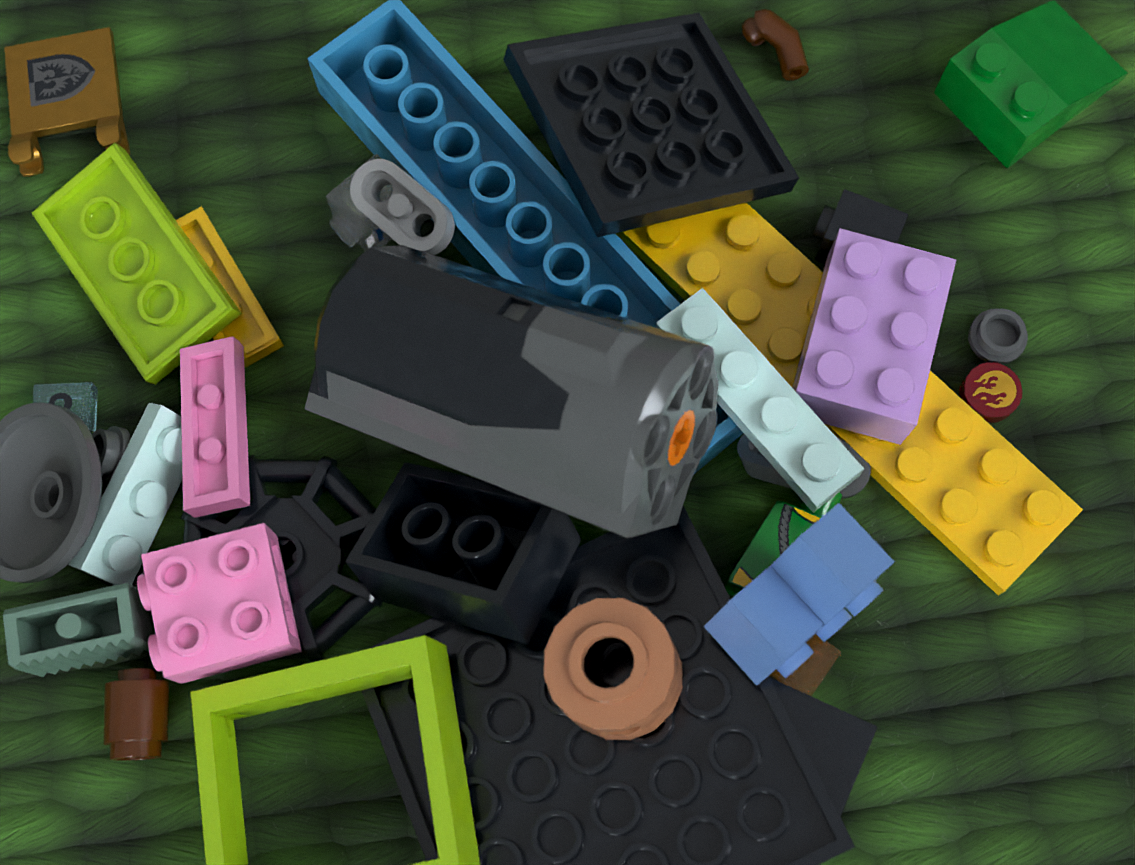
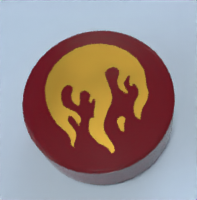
[959,362,1023,423]

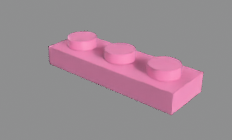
[180,336,250,518]

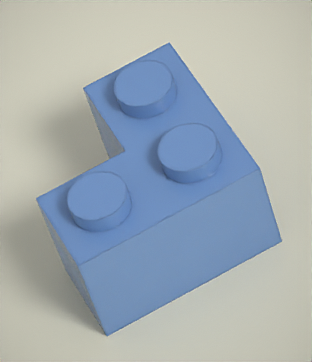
[704,503,894,686]

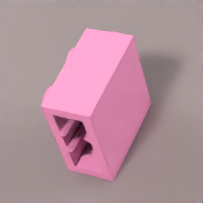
[137,523,302,684]

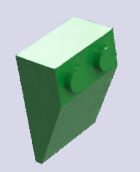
[934,0,1128,169]

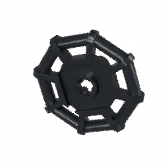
[180,454,383,663]

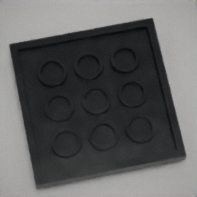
[503,12,799,238]

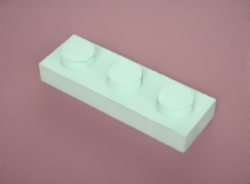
[69,403,182,585]

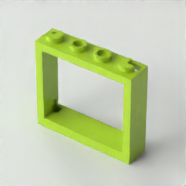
[191,635,480,865]

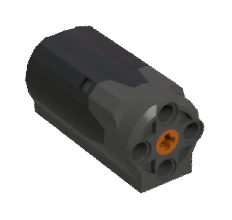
[305,245,718,538]

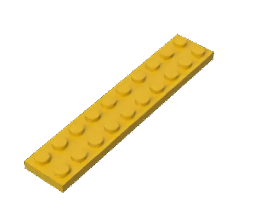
[615,203,1083,595]

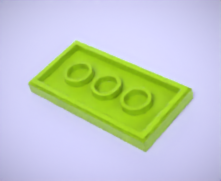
[32,142,242,385]

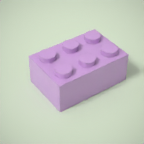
[792,228,957,445]

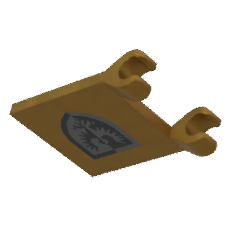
[4,27,130,177]

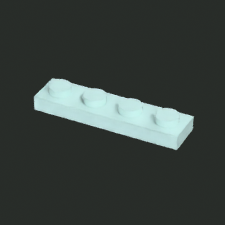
[656,288,864,513]

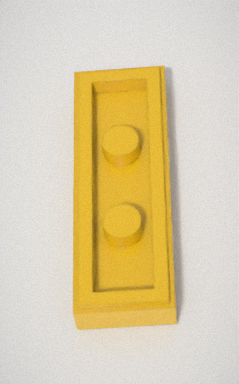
[176,206,284,368]

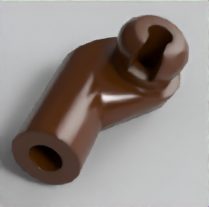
[742,9,809,80]

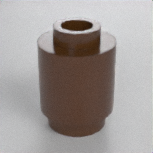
[103,668,169,761]

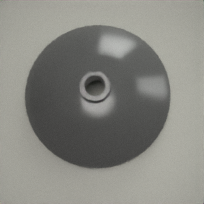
[0,402,102,583]

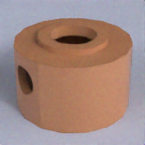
[544,598,682,740]

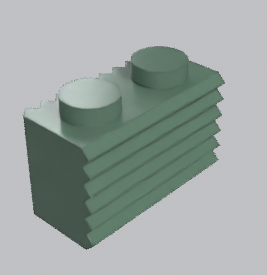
[3,582,155,677]

